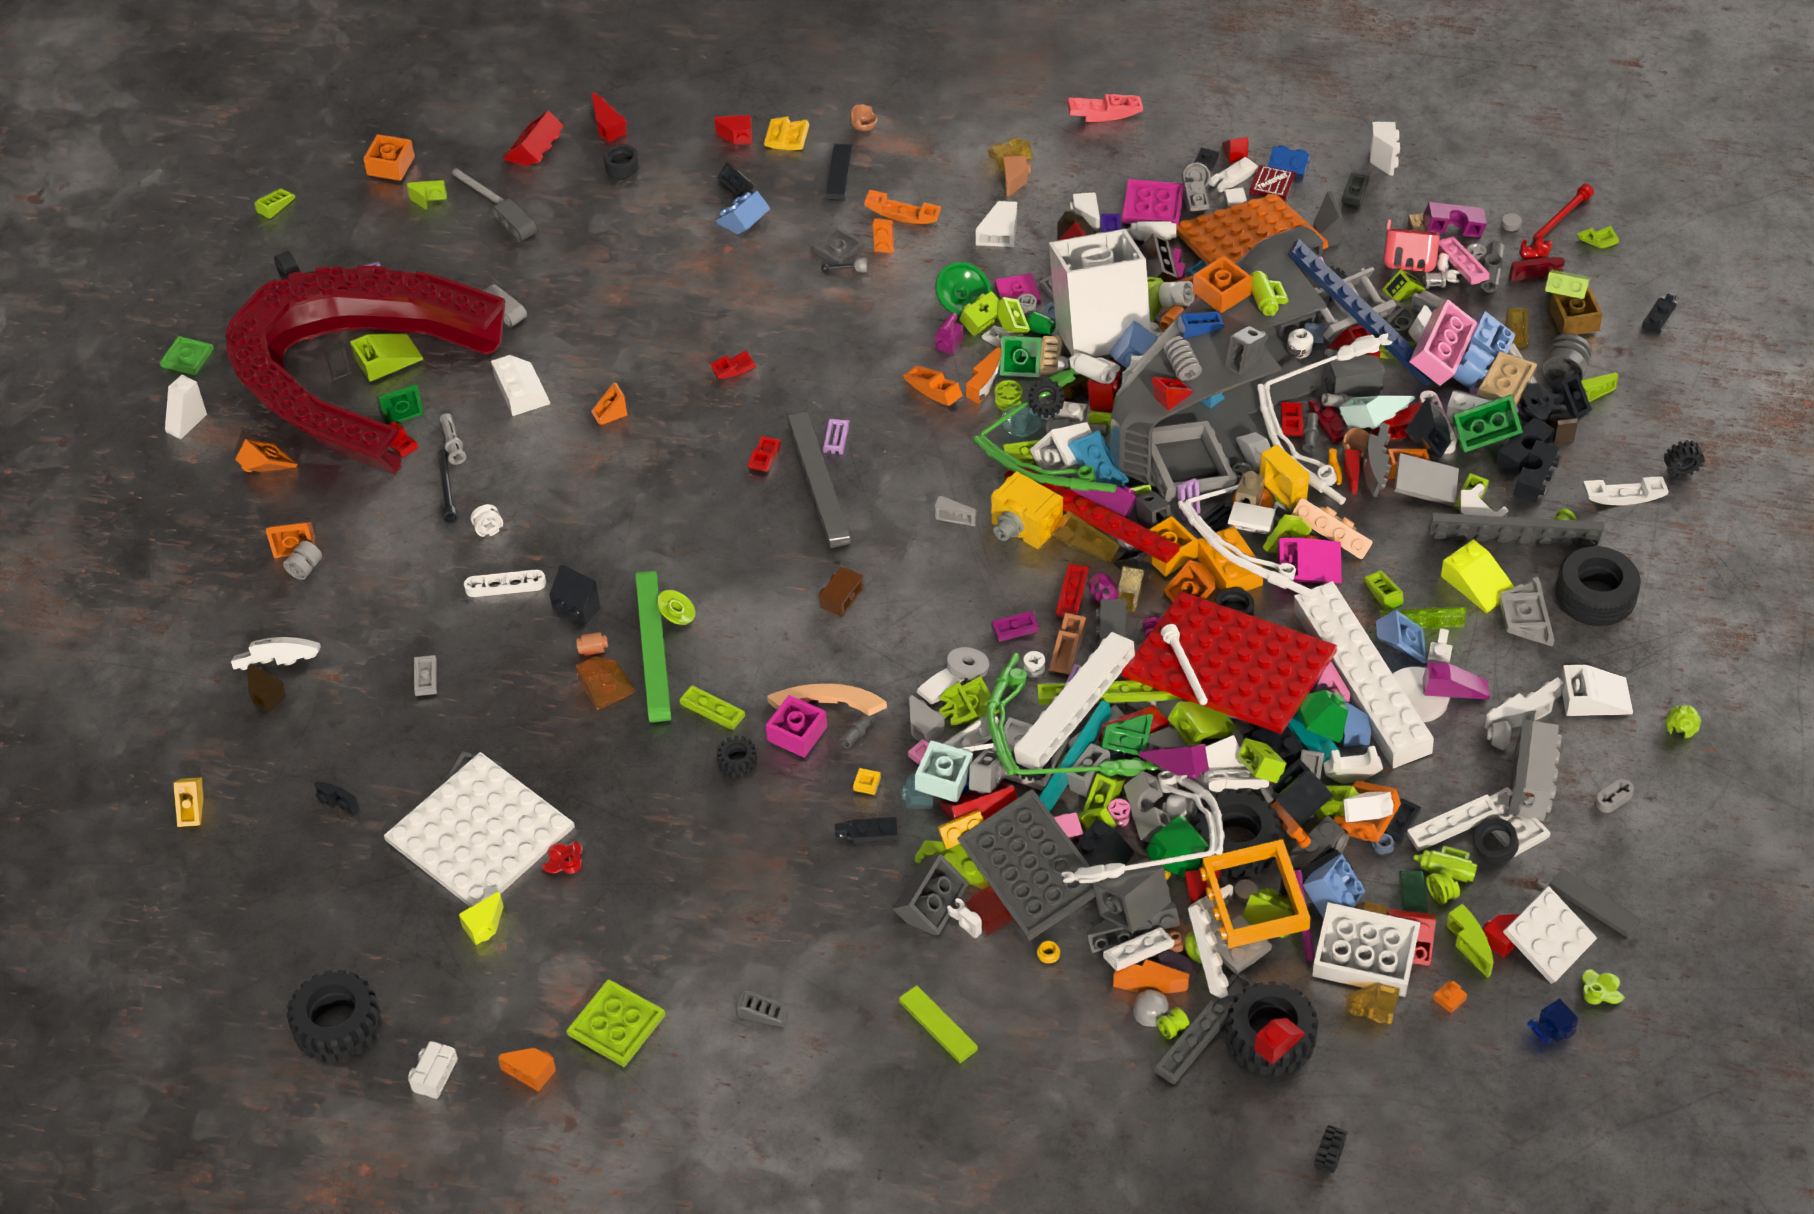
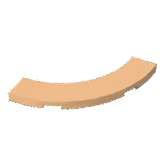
[767,684,887,716]

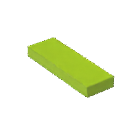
[679,685,745,730]

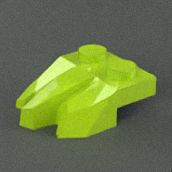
[939,676,1000,725]

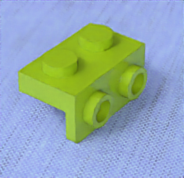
[1263,514,1312,553]

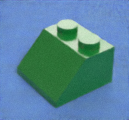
[376,384,424,425]

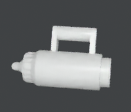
[1126,221,1176,243]
[1069,353,1120,384]

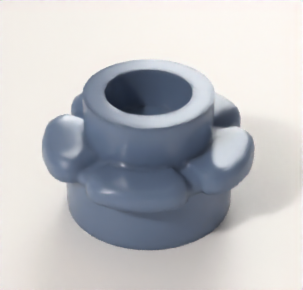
[1372,833,1395,854]

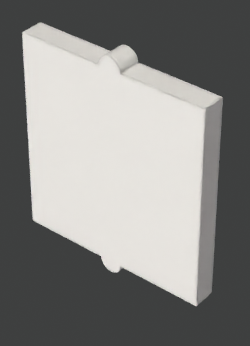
[958,743,994,751]

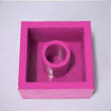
[766,695,827,758]

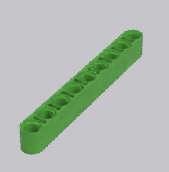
[635,570,671,723]

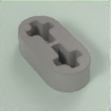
[1595,779,1634,813]

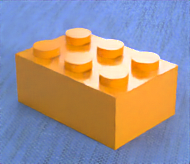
[1197,526,1263,591]

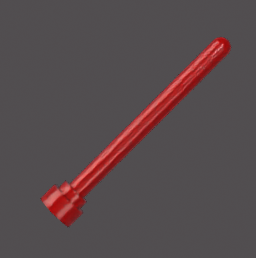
[1533,183,1594,242]

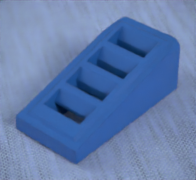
[1178,311,1225,338]

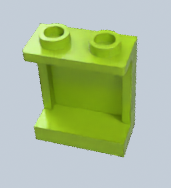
[1545,270,1591,299]
[1168,702,1239,745]

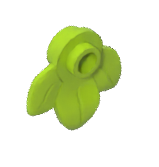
[1582,969,1625,1004]

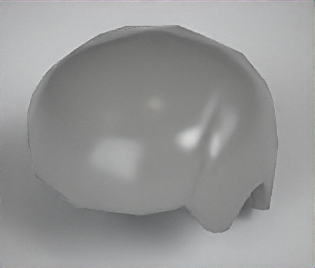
[1182,162,1210,188]
[1133,989,1170,1027]

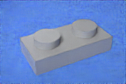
[414,655,437,696]

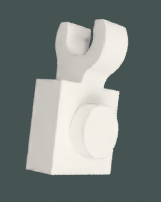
[1427,628,1453,663]
[947,898,982,938]

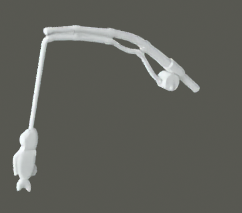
[1257,334,1392,505]
[1178,474,1314,598]
[1061,764,1225,883]

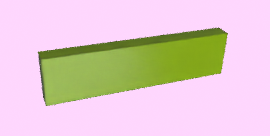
[899,985,978,1064]

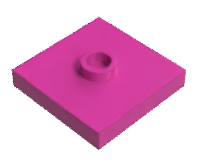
[995,273,1041,305]

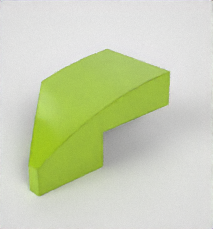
[1577,226,1619,248]
[1077,807,1117,831]

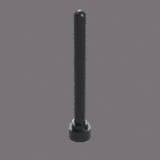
[438,449,459,524]

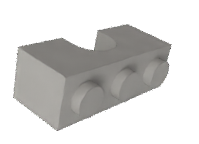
[1124,771,1171,843]

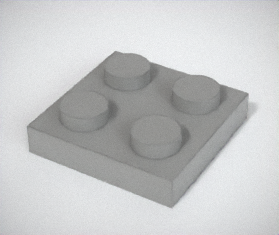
[1214,915,1272,975]

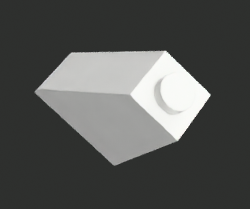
[976,201,1017,247]
[165,375,207,439]

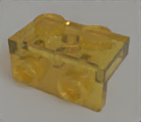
[987,137,1033,170]

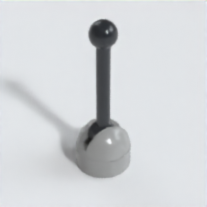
[821,257,868,273]

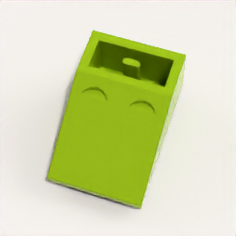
[350,334,423,382]

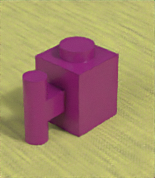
[935,313,963,354]

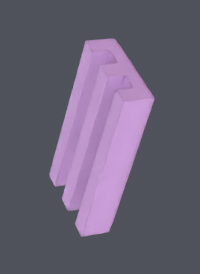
[823,419,849,454]
[1177,478,1201,521]

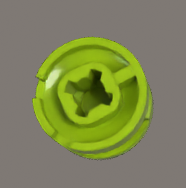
[995,380,1023,411]
[1426,868,1460,905]

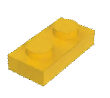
[937,810,983,849]

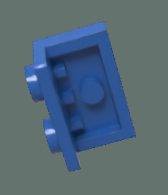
[1268,145,1310,177]

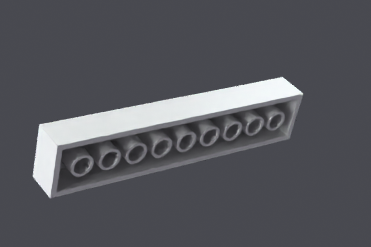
[1294,581,1434,769]

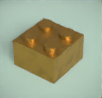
[1549,287,1603,335]

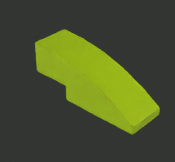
[1446,904,1494,978]

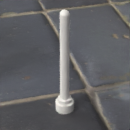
[1161,624,1207,705]

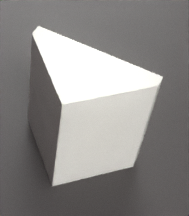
[1228,502,1276,535]

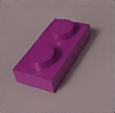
[992,611,1039,642]

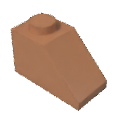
[1004,156,1031,196]

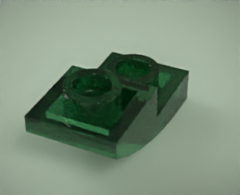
[1399,871,1428,914]

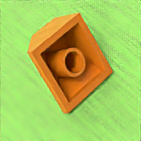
[235,439,298,472]
[1163,560,1215,602]

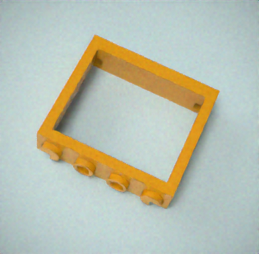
[1199,839,1310,949]

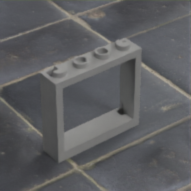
[1151,421,1237,502]

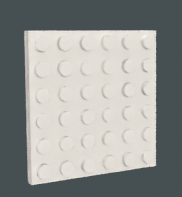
[384,752,574,907]

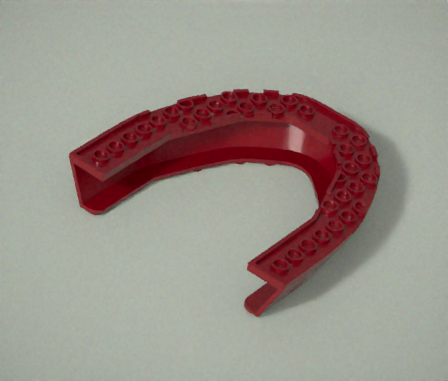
[226,265,506,475]

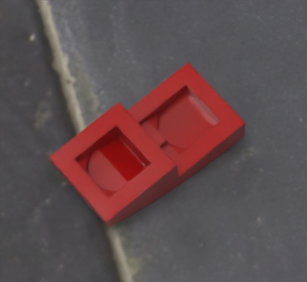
[710,350,756,379]
[1281,402,1303,436]
[388,421,418,458]
[748,436,781,472]

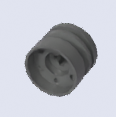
[1542,333,1592,381]

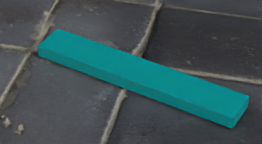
[1039,700,1112,812]

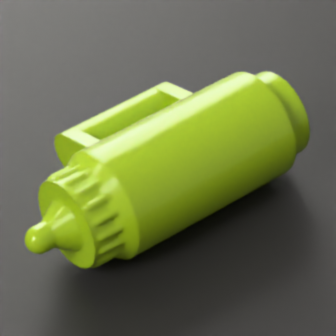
[1250,271,1289,316]
[1413,845,1477,883]

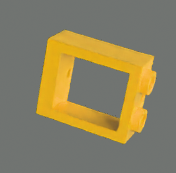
[1259,444,1310,510]

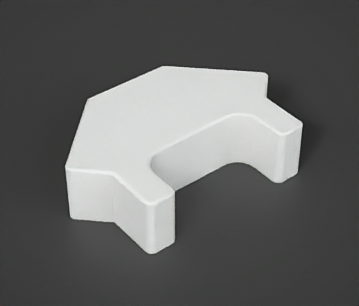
[1460,483,1509,517]
[1323,746,1383,784]

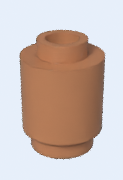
[576,632,608,656]

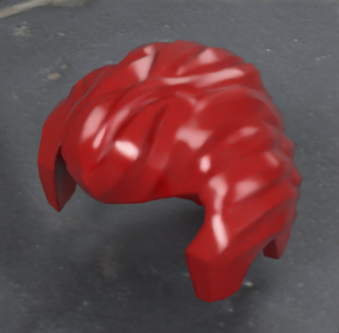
[1519,238,1552,260]

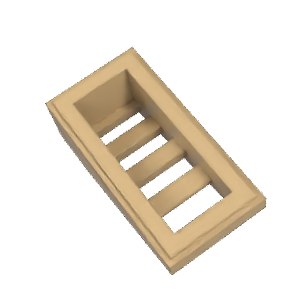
[1040,336,1062,375]

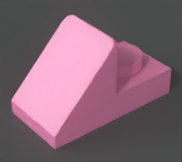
[1316,661,1351,703]

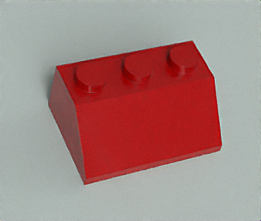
[503,110,563,167]
[940,781,1018,822]

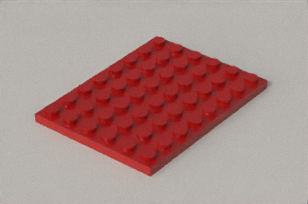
[1122,592,1337,734]

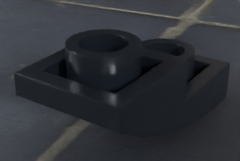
[314,781,360,815]

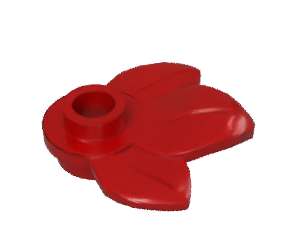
[541,841,583,874]

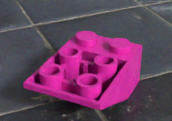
[1277,538,1342,584]

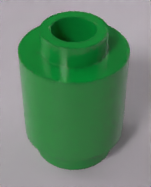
[1027,311,1056,336]

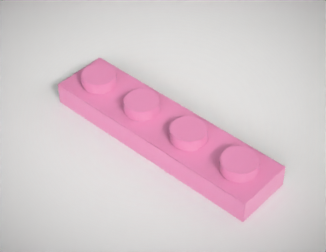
[1438,236,1489,285]

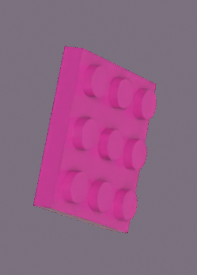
[1122,179,1184,225]

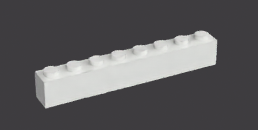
[1014,632,1135,769]

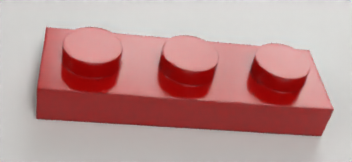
[1056,564,1089,618]

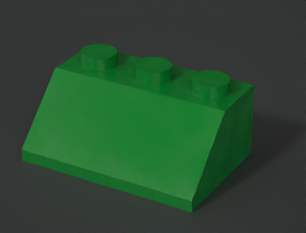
[1453,394,1523,453]

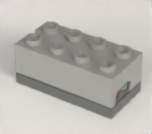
[1508,719,1562,821]

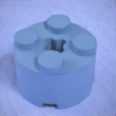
[1452,342,1494,389]

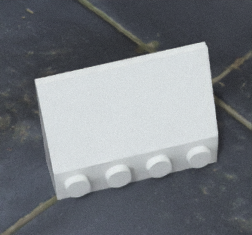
[1312,903,1420,997]

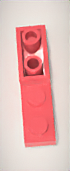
[1067,94,1143,122]

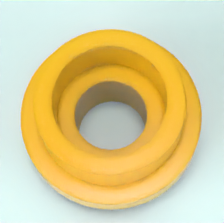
[1037,941,1060,963]

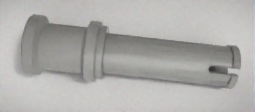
[440,413,466,465]
[1046,417,1109,437]

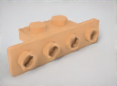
[1291,498,1373,559]

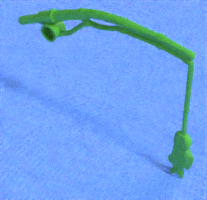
[973,368,1117,493]
[986,653,1158,777]

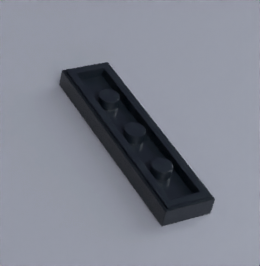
[826,144,852,199]

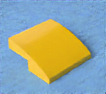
[764,117,809,150]

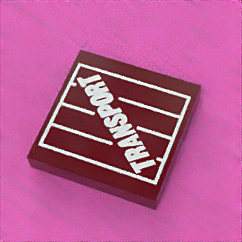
[1249,165,1296,202]

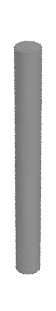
[452,169,504,204]

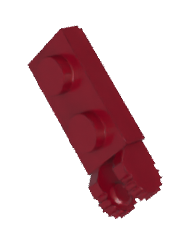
[1509,257,1565,281]
[1308,397,1349,444]

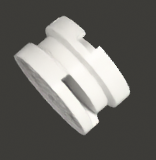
[471,504,503,537]

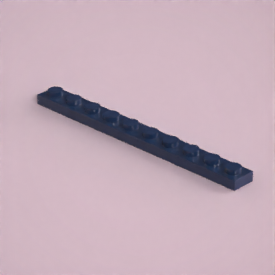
[1287,239,1432,386]

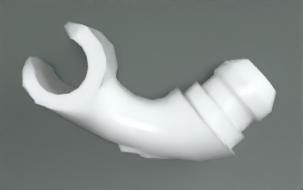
[1436,253,1461,283]

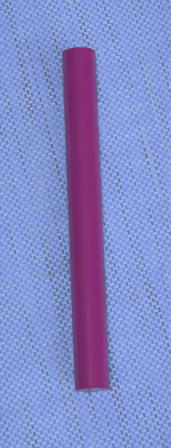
[1294,870,1315,963]

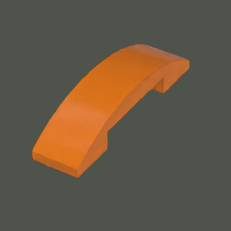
[864,190,942,224]

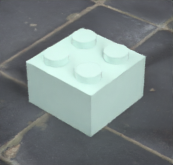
[915,740,973,803]

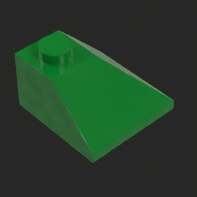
[1000,336,1042,377]
[1297,690,1348,743]
[1145,815,1209,878]

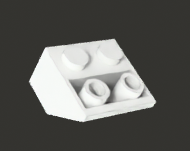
[1369,122,1400,175]

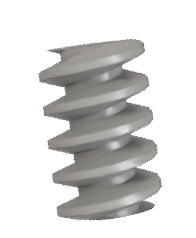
[1164,336,1202,381]

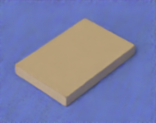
[1477,351,1537,406]

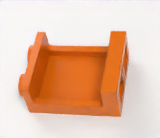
[1333,780,1401,843]

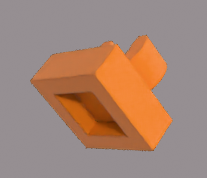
[1433,980,1467,1013]

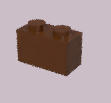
[819,566,864,617]

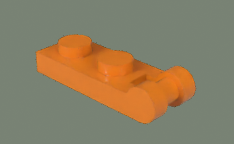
[1271,800,1311,848]

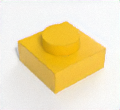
[853,768,881,795]

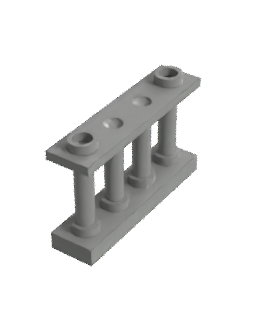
[1314,267,1397,341]

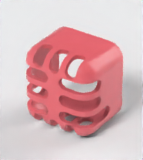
[1383,219,1440,272]

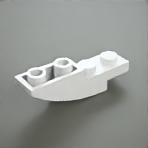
[231,637,321,670]
[1485,677,1564,729]

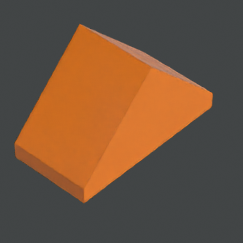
[591,382,627,425]

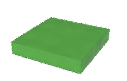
[160,336,214,375]

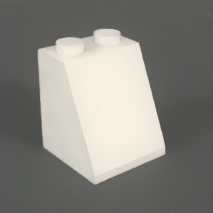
[1030,422,1092,477]
[1193,735,1252,798]

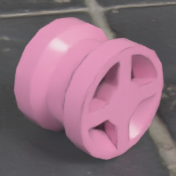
[1108,799,1130,827]

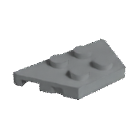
[1499,577,1555,646]

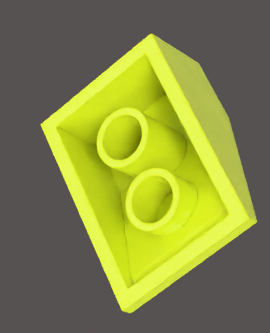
[1441,539,1515,614]

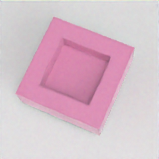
[908,739,929,765]

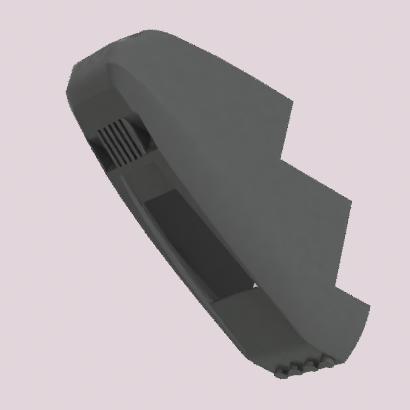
[1110,226,1327,486]

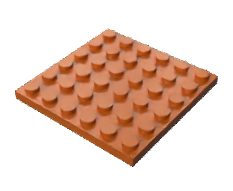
[1176,194,1328,265]

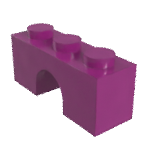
[1423,202,1487,238]

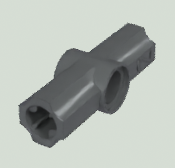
[1481,240,1504,293]

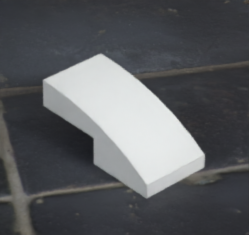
[917,668,965,704]

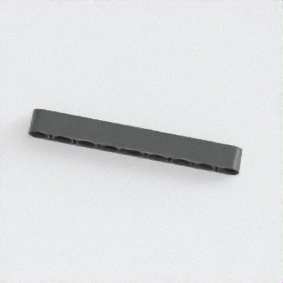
[787,410,851,549]

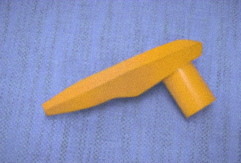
[1327,449,1342,485]

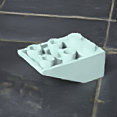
[1339,396,1415,429]

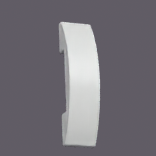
[1583,476,1669,505]

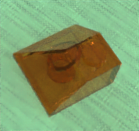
[575,657,636,710]

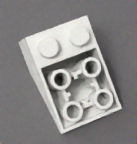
[1560,665,1633,716]

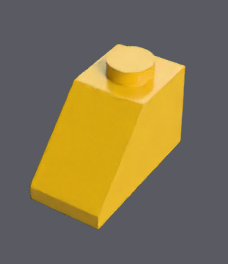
[174,777,204,827]

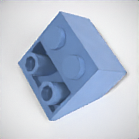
[715,191,771,234]
[1469,311,1516,361]
[1302,854,1365,919]

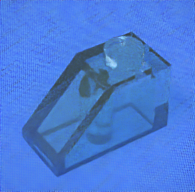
[902,770,934,809]

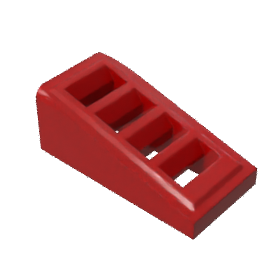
[1343,450,1361,495]

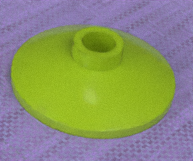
[657,590,696,625]

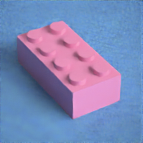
[1409,299,1478,385]

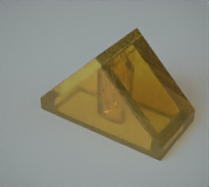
[1504,307,1529,347]

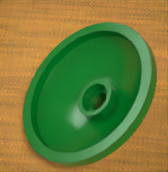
[935,262,991,317]

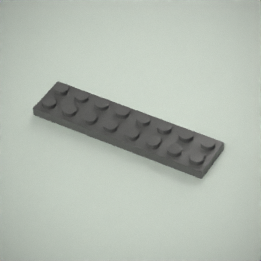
[1429,513,1604,547]

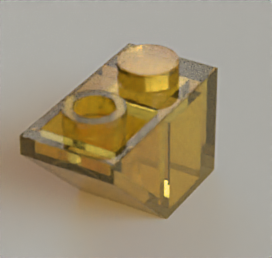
[1345,982,1400,1024]

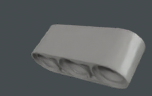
[483,284,527,327]

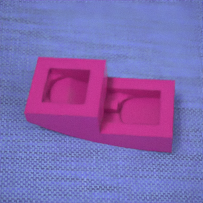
[1173,248,1185,281]

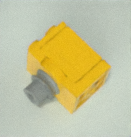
[991,471,1063,549]

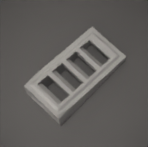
[935,495,976,526]

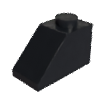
[1549,373,1592,418]

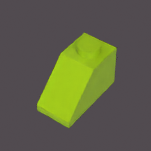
[1083,773,1125,812]

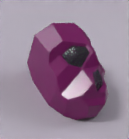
[1089,572,1119,603]

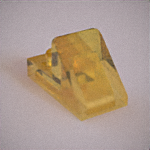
[1118,566,1145,612]

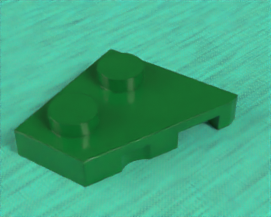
[1100,714,1153,756]

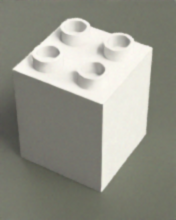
[1049,229,1151,358]

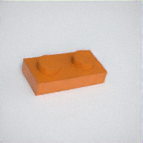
[873,218,894,253]

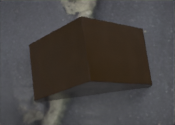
[1546,417,1578,444]

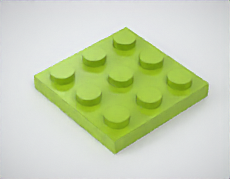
[567,979,666,1067]

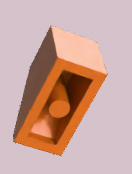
[498,1048,556,1092]

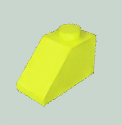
[459,892,504,945]

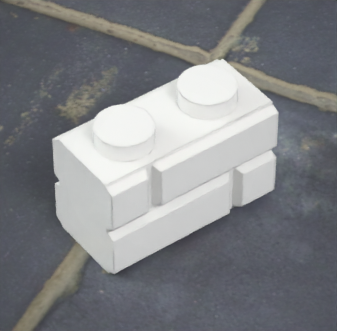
[408,1041,458,1099]

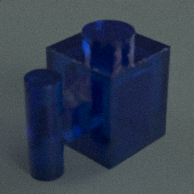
[1527,998,1579,1046]

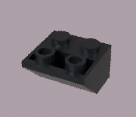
[1405,398,1451,459]
[1266,758,1334,826]

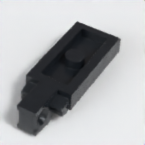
[717,162,755,197]
[1642,289,1678,334]
[835,817,898,843]

